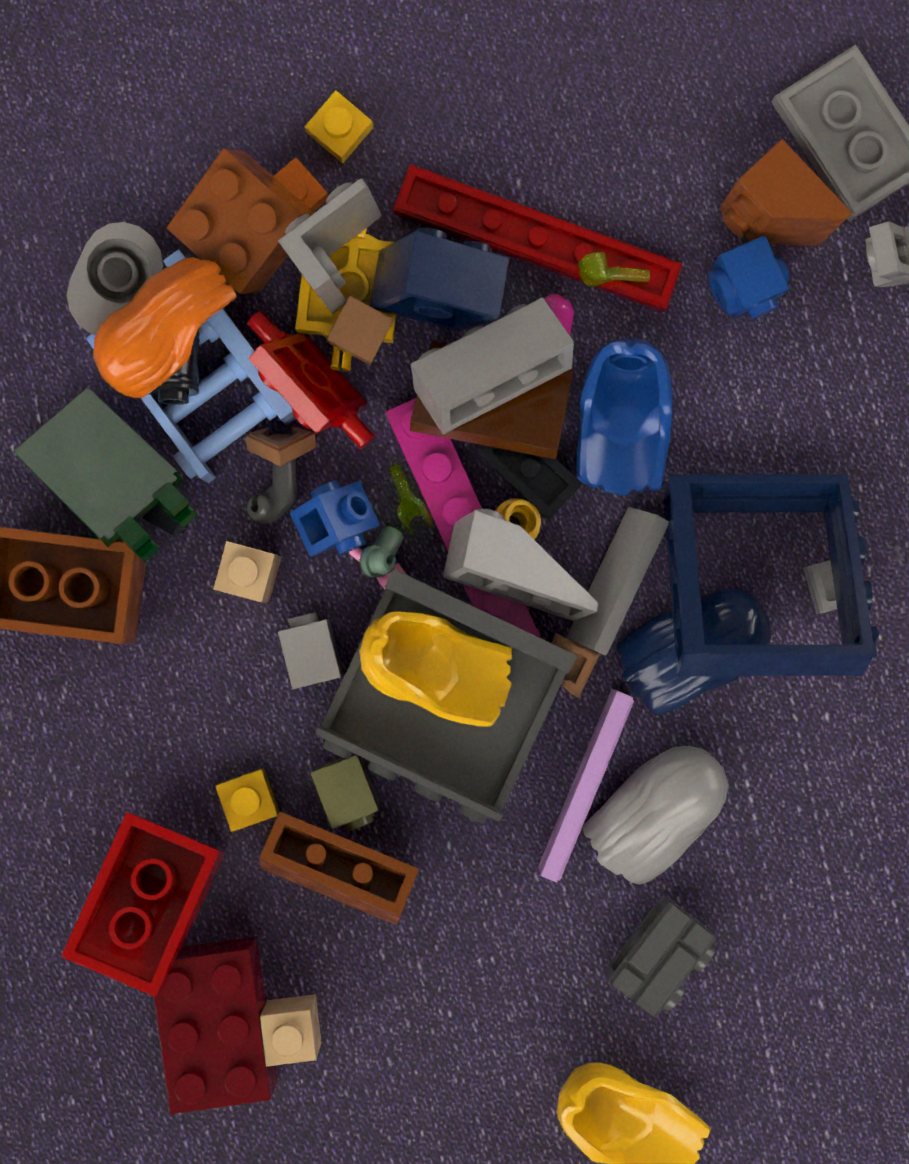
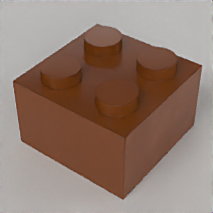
[166,148,314,294]

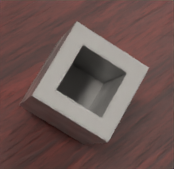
[278,612,344,690]

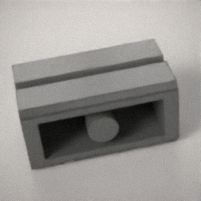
[604,894,717,1018]

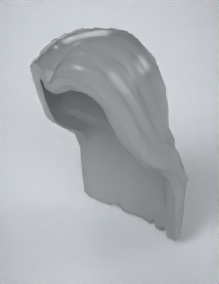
[582,746,729,884]

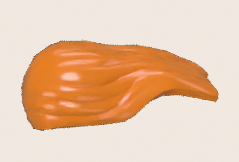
[93,257,237,398]

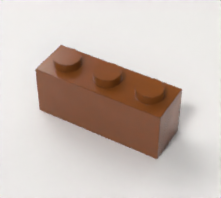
[259,812,419,925]

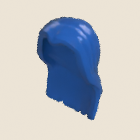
[576,338,673,496]

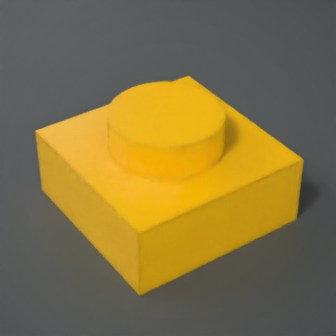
[305,90,374,164]
[215,768,279,832]

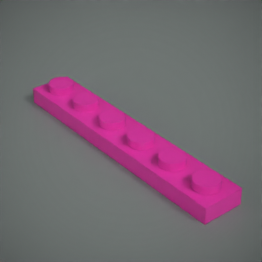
[385,398,541,638]

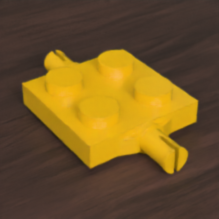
[295,228,397,372]

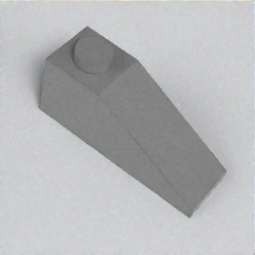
[443,509,598,621]

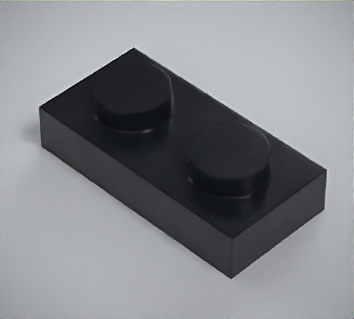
[478,446,582,521]

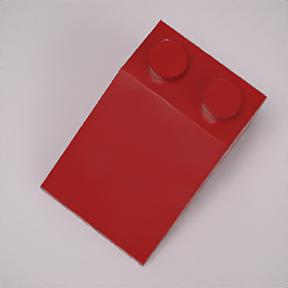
[61,812,225,997]

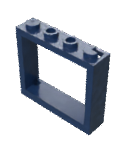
[663,474,879,676]

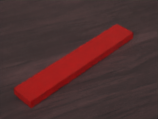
[393,164,683,312]

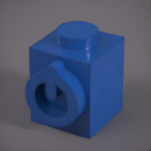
[708,235,790,320]

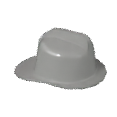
[66,222,163,335]

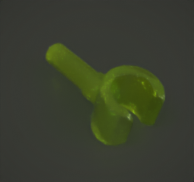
[579,252,650,287]
[389,465,433,535]

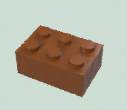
[0,527,146,644]

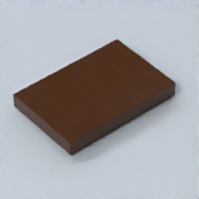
[410,341,574,460]

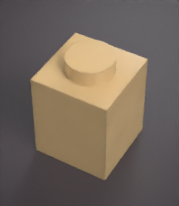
[213,541,282,603]
[260,994,322,1067]

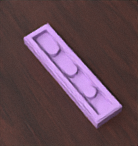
[538,689,634,882]

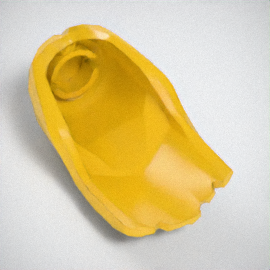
[359,611,512,726]
[556,1062,711,1164]

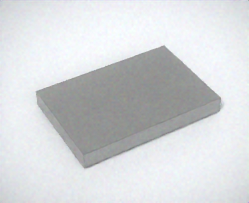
[771,44,909,222]

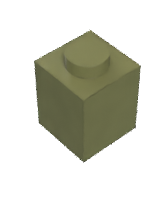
[310,753,381,832]

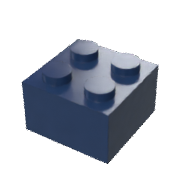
[370,228,509,332]

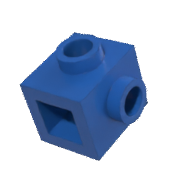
[290,480,380,558]

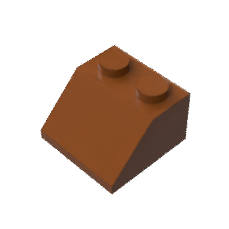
[719,139,852,246]

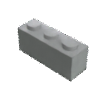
[411,297,574,434]

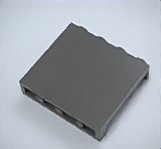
[315,569,577,824]

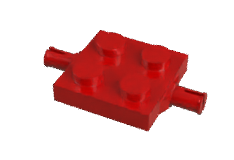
[247,310,376,450]

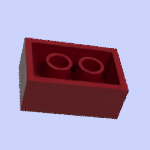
[154,936,278,1115]

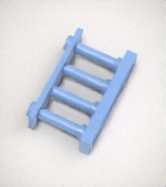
[86,249,296,483]

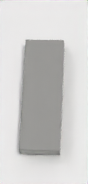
[566,507,669,656]

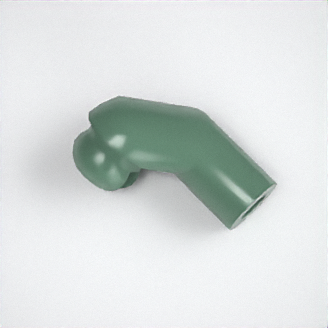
[360,526,404,578]

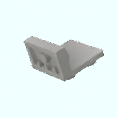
[278,179,382,314]

